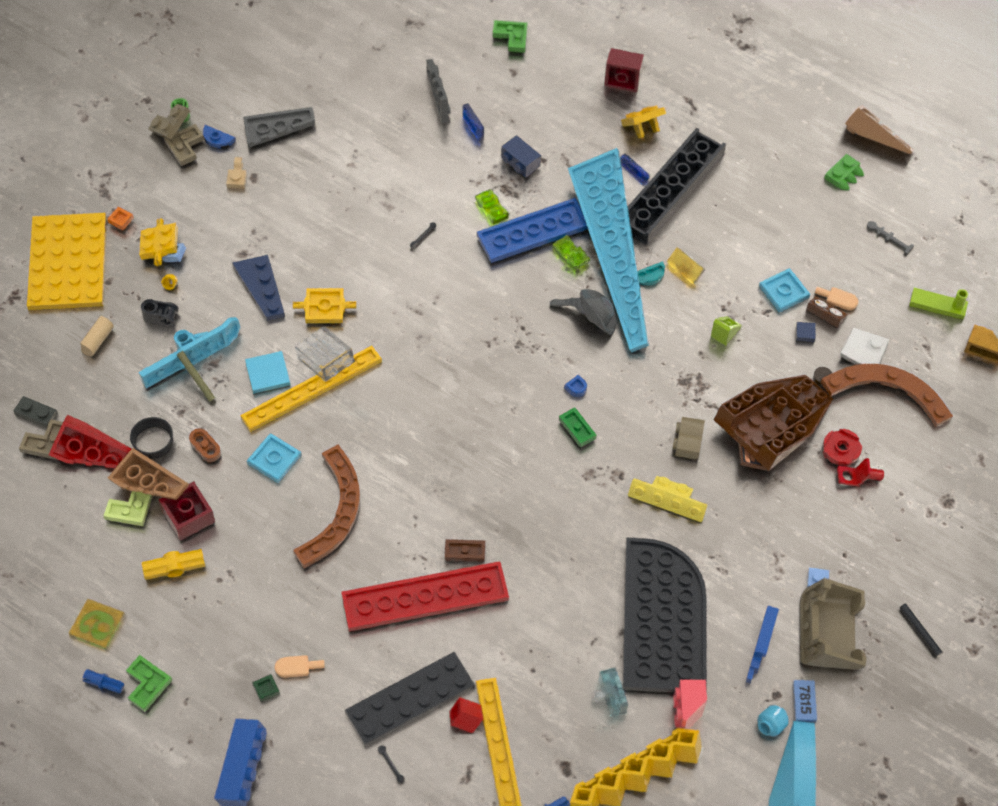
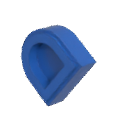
[564,374,587,397]

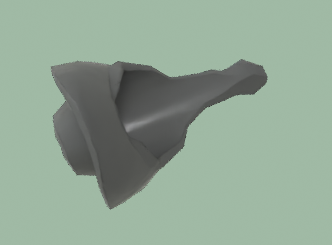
[549,289,617,335]

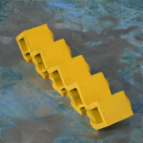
[570,728,702,806]

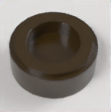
[813,367,832,386]

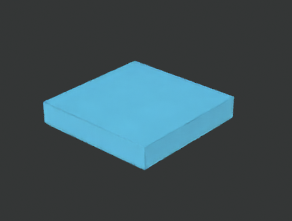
[759,268,811,313]
[245,351,291,394]
[247,433,302,483]

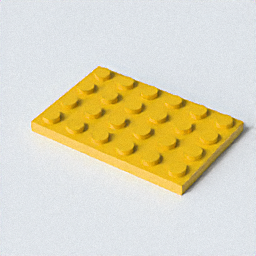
[27,213,107,310]

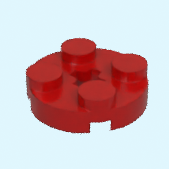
[822,429,862,467]

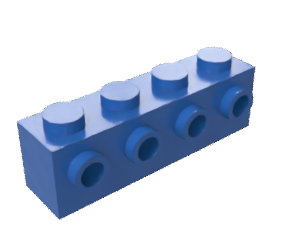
[214,719,267,806]

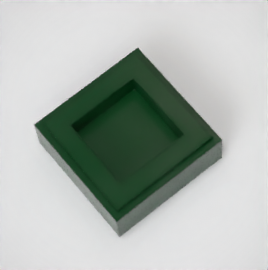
[252,674,280,702]

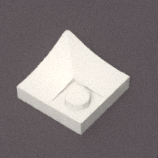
[840,327,889,365]

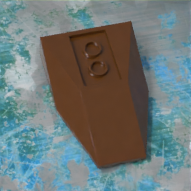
[713,375,833,471]

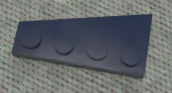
[232,255,285,321]

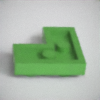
[493,20,528,53]
[126,655,173,712]

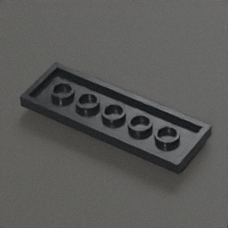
[345,651,475,747]

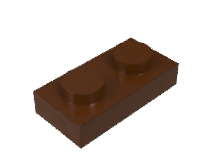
[445,539,485,562]

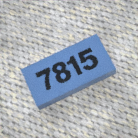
[793,680,817,723]

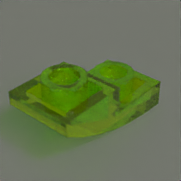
[475,189,509,225]
[552,235,590,270]

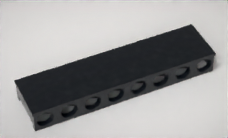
[628,128,726,245]

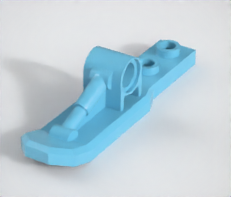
[139,317,241,388]

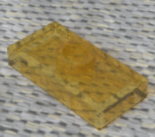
[667,247,706,284]

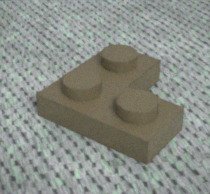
[148,104,190,140]
[164,124,204,166]
[19,419,63,460]

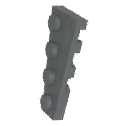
[426,59,451,123]
[243,107,315,148]

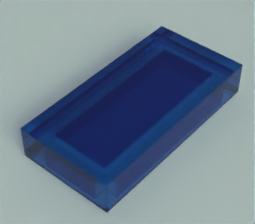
[462,103,484,140]

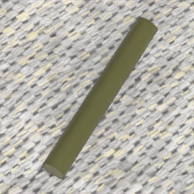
[177,351,216,402]

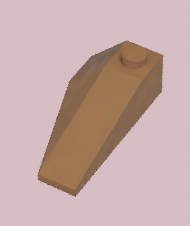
[845,105,914,154]

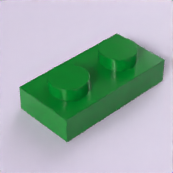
[559,407,597,448]

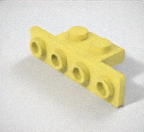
[628,476,707,522]

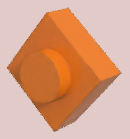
[107,206,134,230]

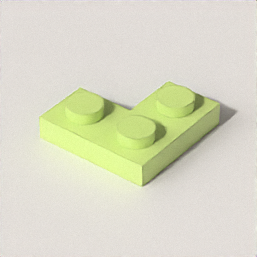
[104,491,153,526]

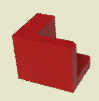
[449,697,483,733]

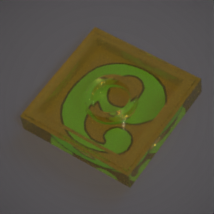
[68,599,125,650]

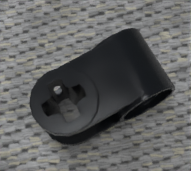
[141,299,179,327]

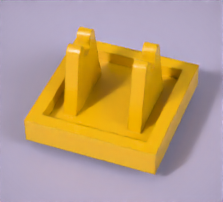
[621,105,666,139]

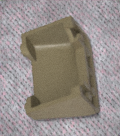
[800,578,867,670]

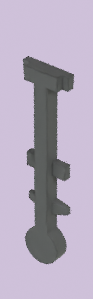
[867,221,914,254]

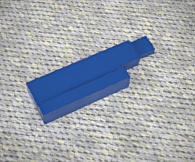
[746,605,779,684]

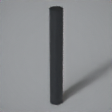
[900,603,943,657]

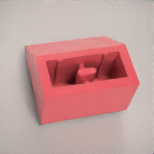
[673,680,707,729]

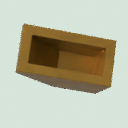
[964,324,998,363]

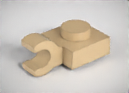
[226,157,247,189]

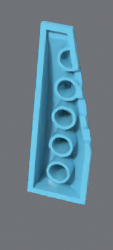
[768,721,816,806]

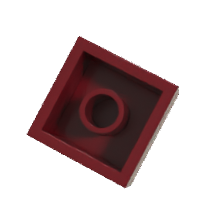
[604,48,644,93]
[158,481,215,541]

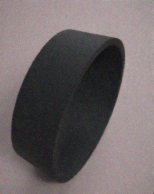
[130,417,173,459]

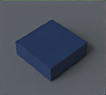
[796,322,816,342]

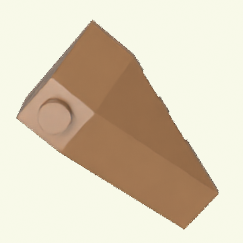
[107,448,189,500]

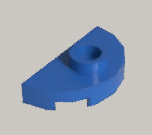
[203,125,236,148]

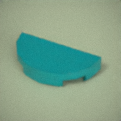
[638,261,665,286]

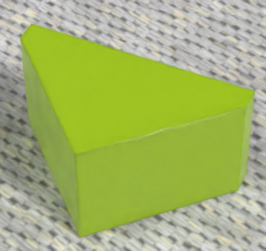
[711,316,742,346]

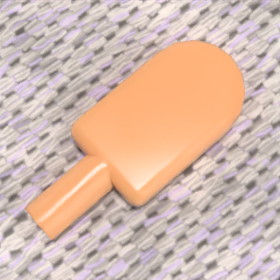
[815,287,858,311]
[274,655,325,678]

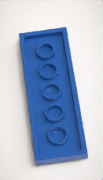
[477,198,588,263]

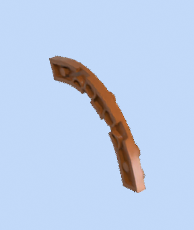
[820,364,953,427]
[293,444,360,568]

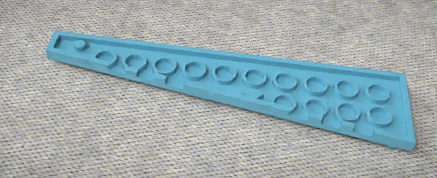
[568,148,649,352]

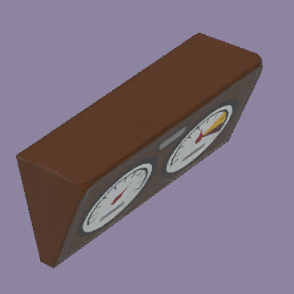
[806,296,848,328]

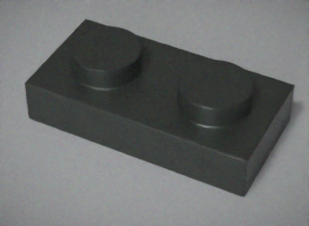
[13,396,58,428]

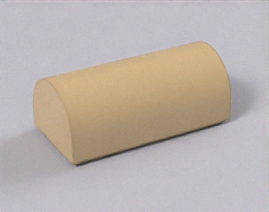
[80,316,114,357]

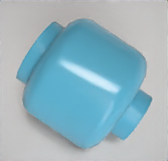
[757,705,789,737]

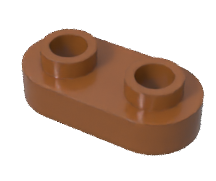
[189,428,221,462]

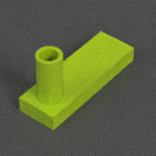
[909,287,968,320]

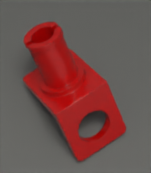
[837,458,884,487]

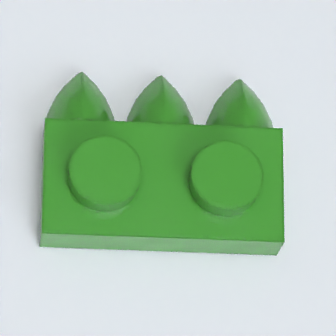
[824,154,864,190]

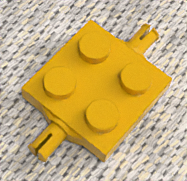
[139,218,178,266]
[293,288,356,323]

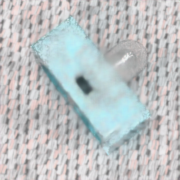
[591,667,628,717]

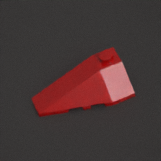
[49,415,132,468]

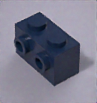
[501,135,541,178]

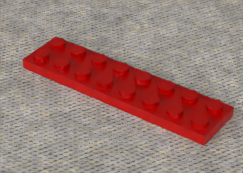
[341,561,509,632]

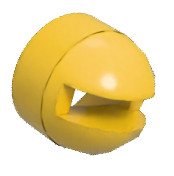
[161,274,178,290]

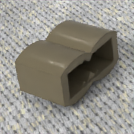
[673,417,705,460]

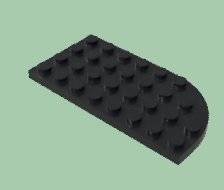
[623,537,707,693]

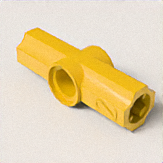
[141,549,205,580]

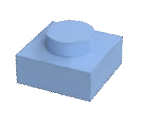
[162,243,186,262]
[807,567,829,588]

